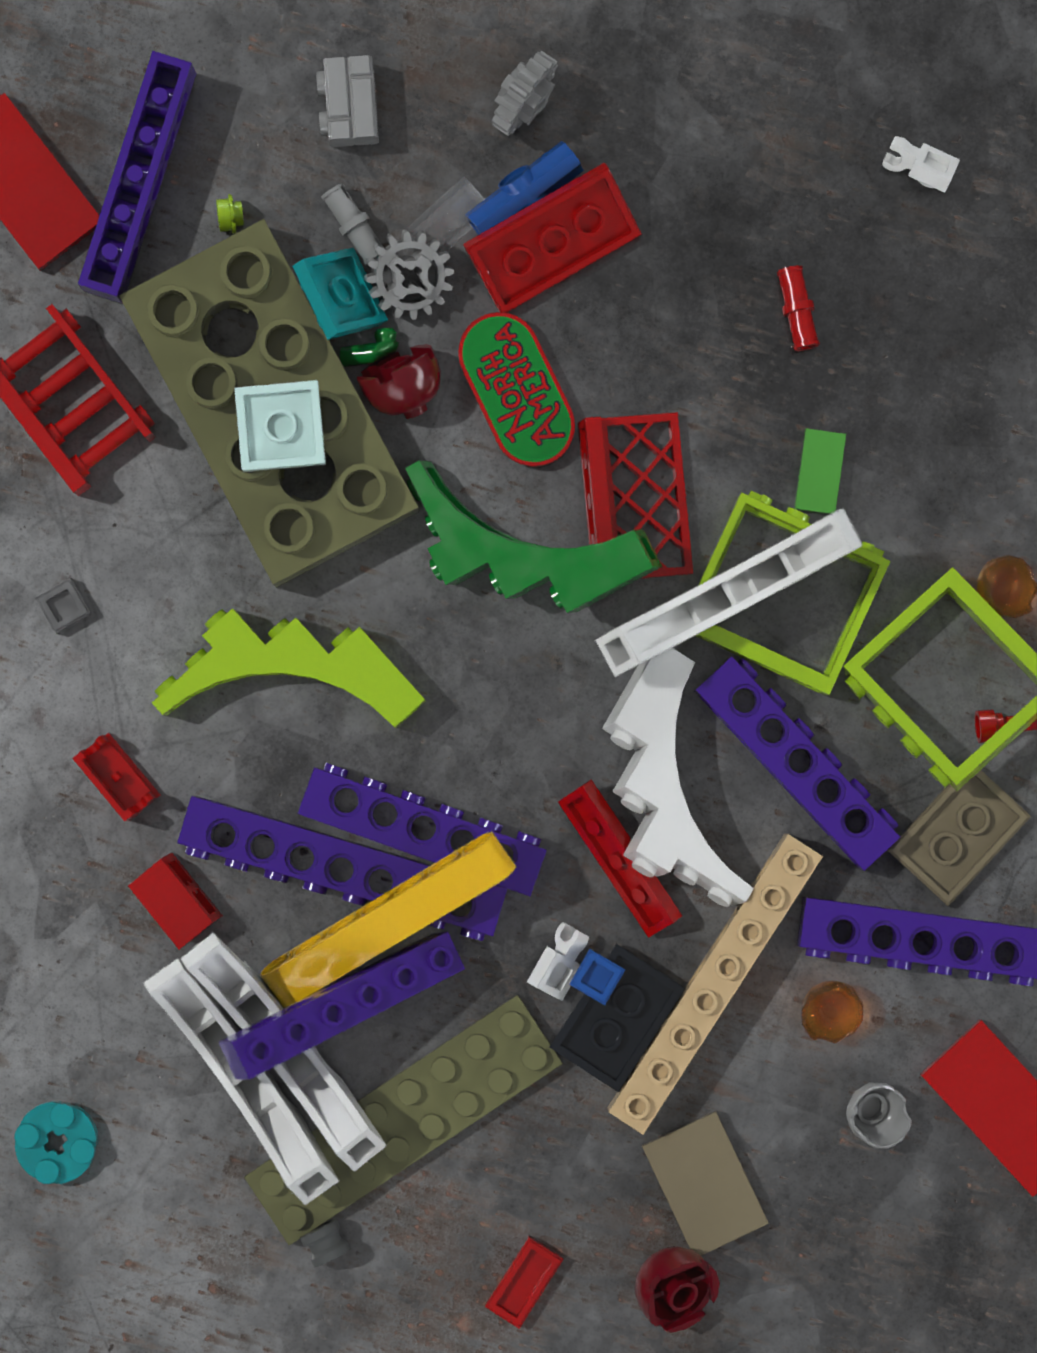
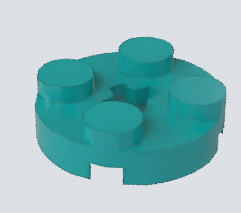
[14,1101,98,1184]

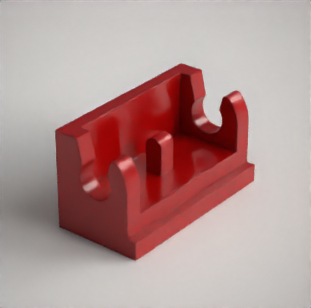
[72,733,161,822]
[128,853,223,950]

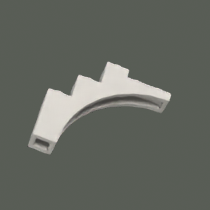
[596,508,863,677]
[602,648,754,907]
[181,933,387,1172]
[144,959,339,1205]

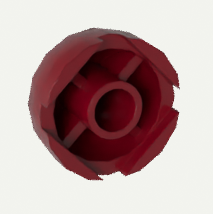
[357,344,441,419]
[635,1246,720,1332]

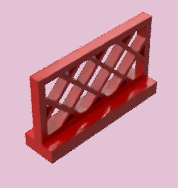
[577,412,694,579]

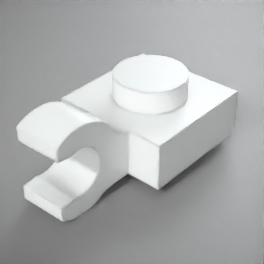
[882,136,960,193]
[527,922,589,1001]

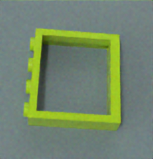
[695,490,891,696]
[843,567,1037,791]

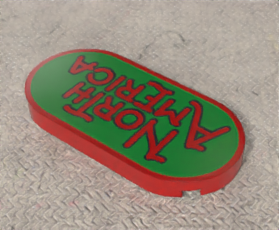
[458,312,575,468]

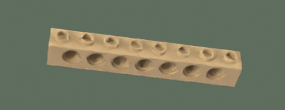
[607,833,823,1135]

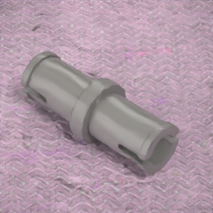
[321,183,383,265]

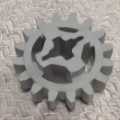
[491,50,558,136]
[364,229,454,320]

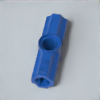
[465,141,584,235]

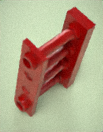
[0,304,156,496]

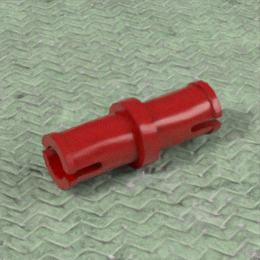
[777,265,820,351]

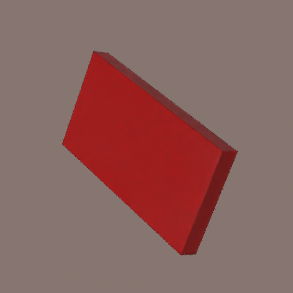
[0,93,100,271]
[463,163,642,313]
[920,1019,1037,1197]

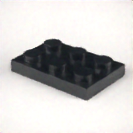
[549,943,685,1092]

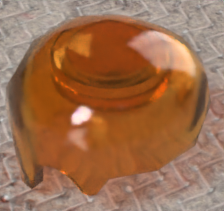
[976,555,1037,618]
[801,980,863,1044]

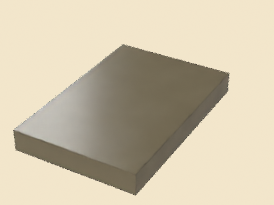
[887,770,1031,906]
[642,1110,769,1256]

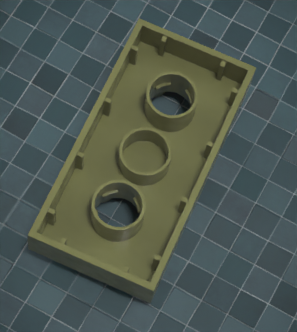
[119,219,420,588]

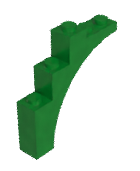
[405,460,662,613]

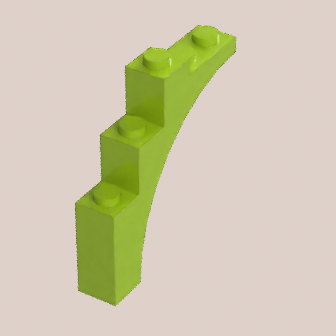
[152,608,426,728]

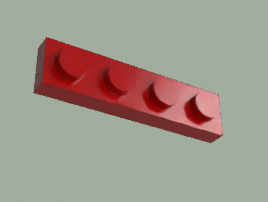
[558,779,683,938]

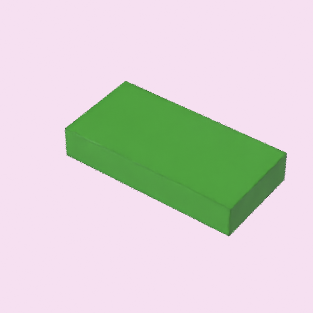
[794,428,846,515]

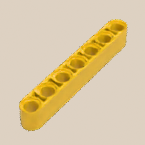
[260,832,516,1008]

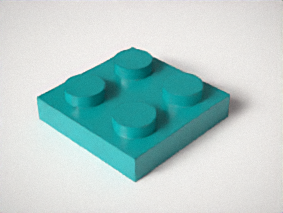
[292,247,388,340]

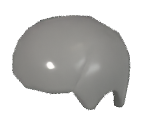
[846,1082,912,1149]

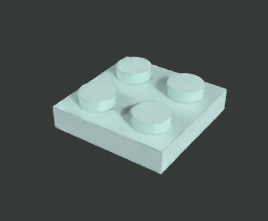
[234,380,326,472]

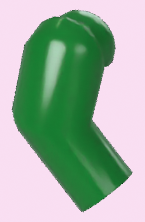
[340,328,399,367]

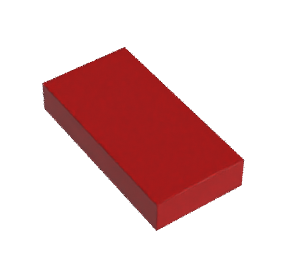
[485,1236,564,1329]

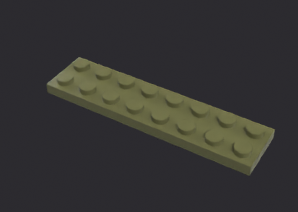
[244,994,563,1246]

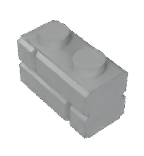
[316,55,379,147]

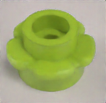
[216,194,244,234]

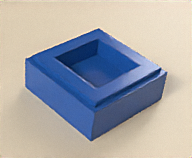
[569,948,625,1005]

